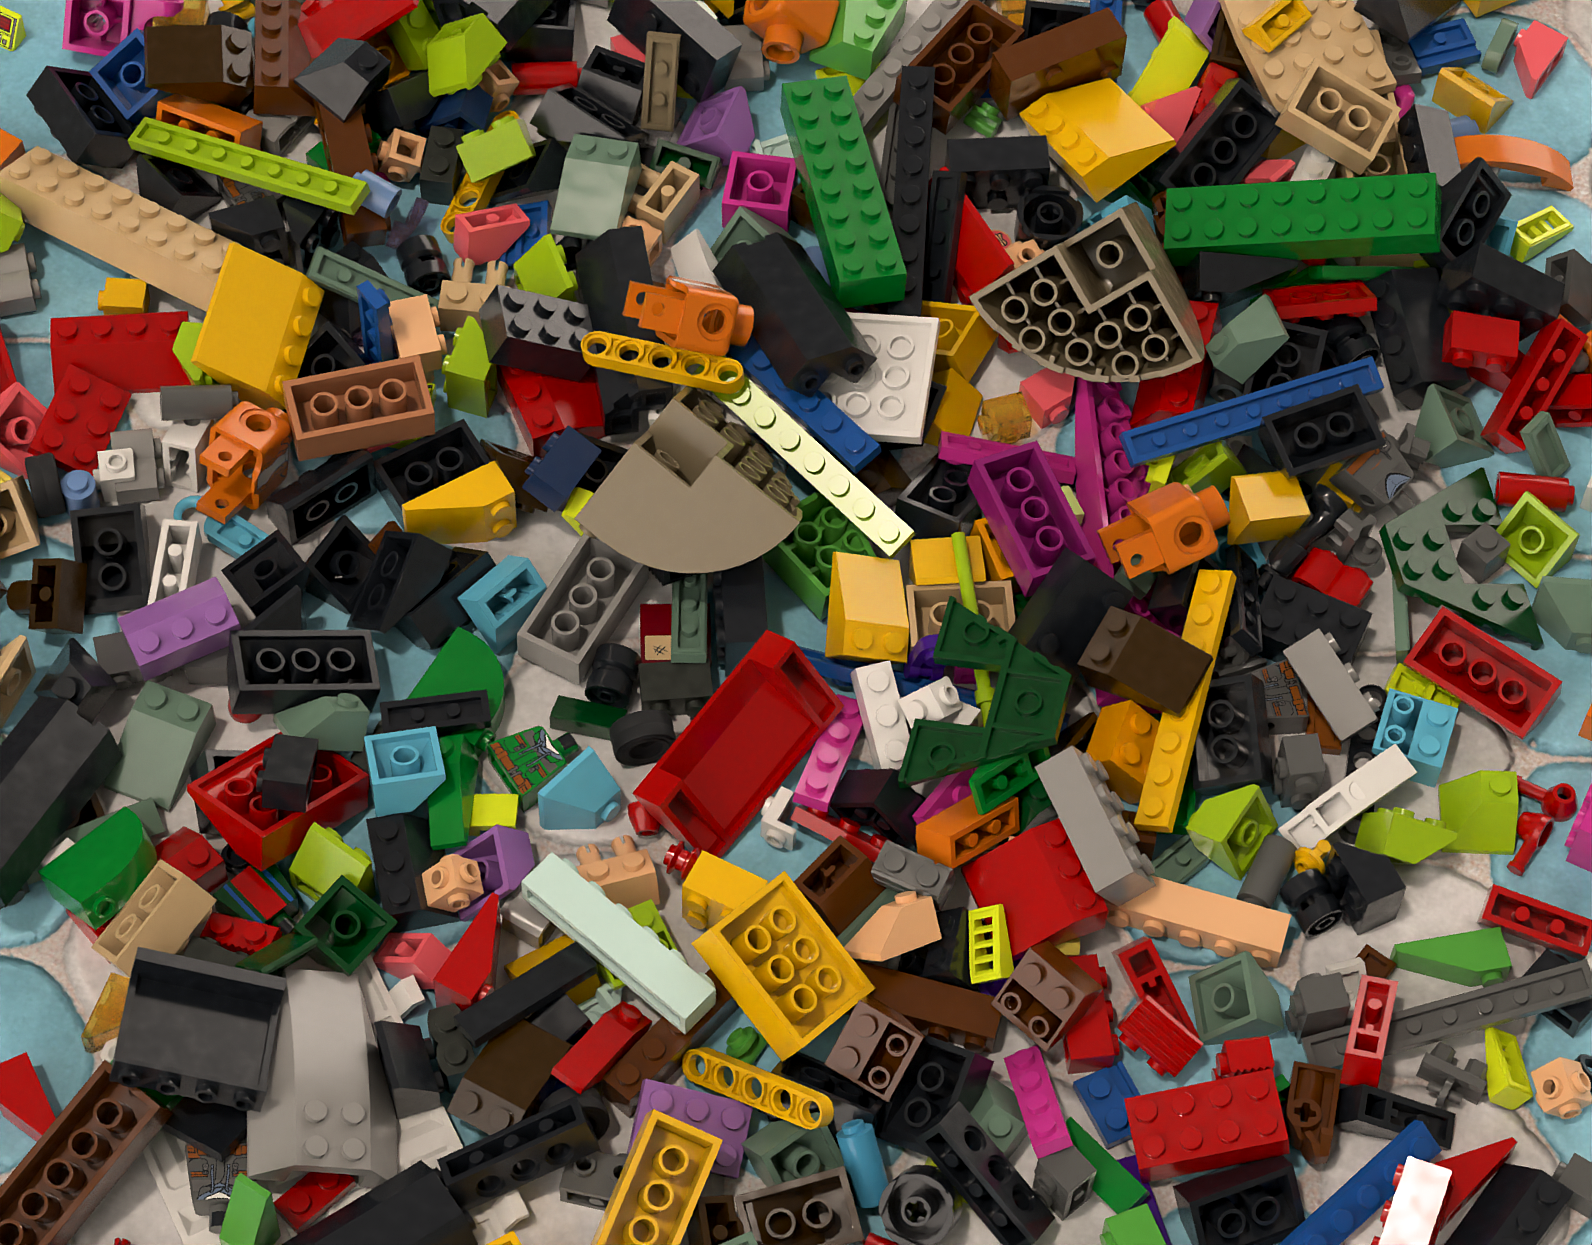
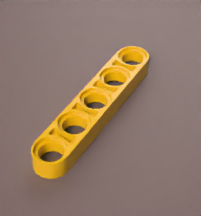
[440,110,520,244]
[581,331,745,394]
[682,1047,834,1130]

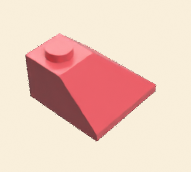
[0,382,47,479]

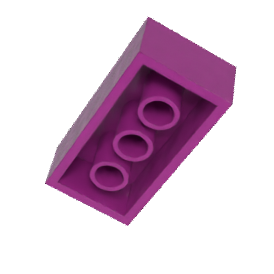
[967,440,1096,598]

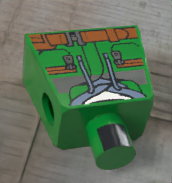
[487,726,579,813]

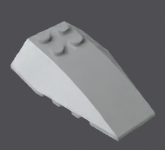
[247,968,397,1188]

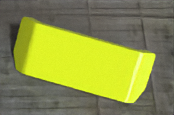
[1127,16,1209,106]

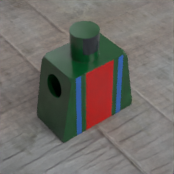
[212,864,299,936]

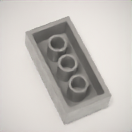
[517,533,649,685]
[1035,746,1156,907]

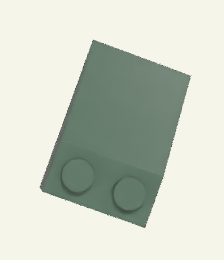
[550,134,642,240]
[103,680,216,812]

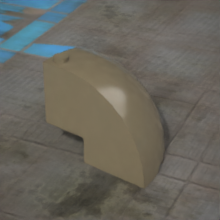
[969,202,1205,383]
[574,386,802,573]

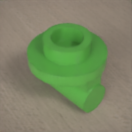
[963,101,1003,138]
[726,1026,767,1065]

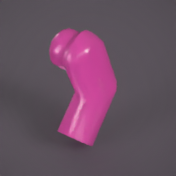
[1393,84,1415,118]

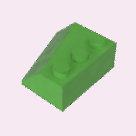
[809,0,907,80]
[762,491,876,620]

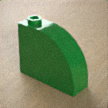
[407,626,505,758]
[38,806,157,930]

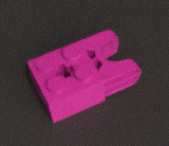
[62,0,184,57]

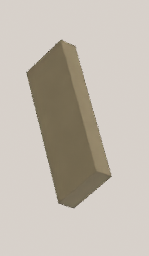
[641,31,681,132]

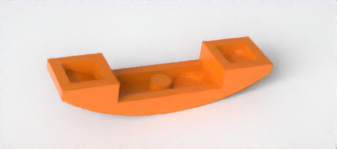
[1454,134,1574,191]

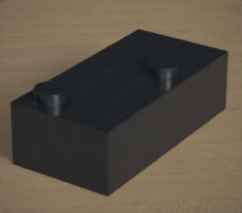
[607,0,742,104]
[996,547,1135,683]

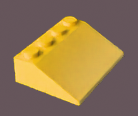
[1019,78,1176,203]
[191,242,325,410]
[691,871,875,1062]

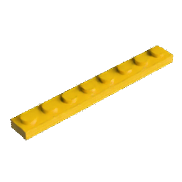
[1134,569,1237,833]

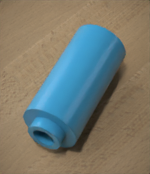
[836,1119,889,1208]

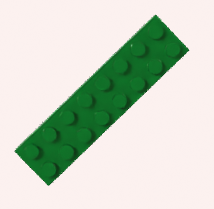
[780,75,907,308]
[1164,173,1441,267]

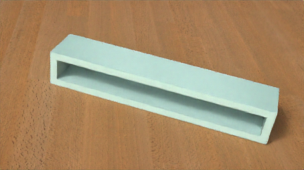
[521,852,716,1034]

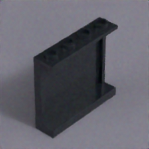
[109,947,287,1112]

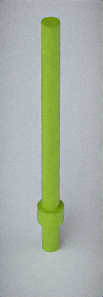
[951,532,995,727]

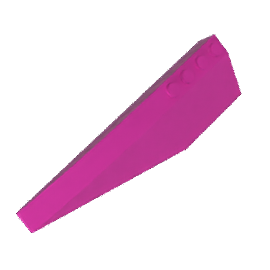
[1075,377,1182,714]

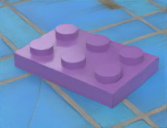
[627,1079,753,1179]

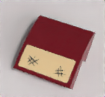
[640,603,712,668]

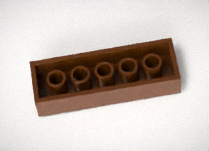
[0,1060,173,1245]

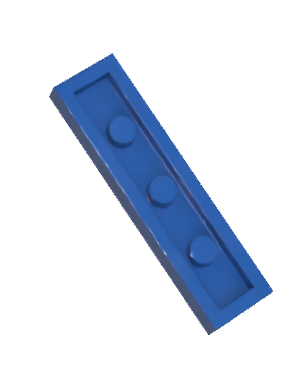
[356,280,396,364]

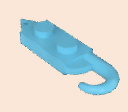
[173,495,269,559]

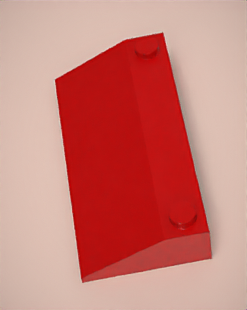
[632,630,844,859]

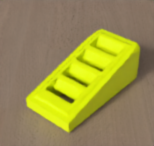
[1510,205,1574,263]
[968,904,1014,984]
[1485,1027,1533,1110]

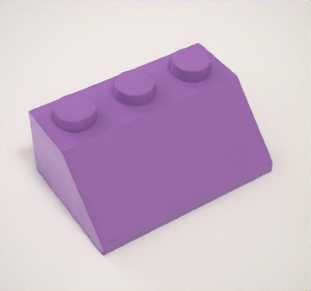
[117,577,241,681]

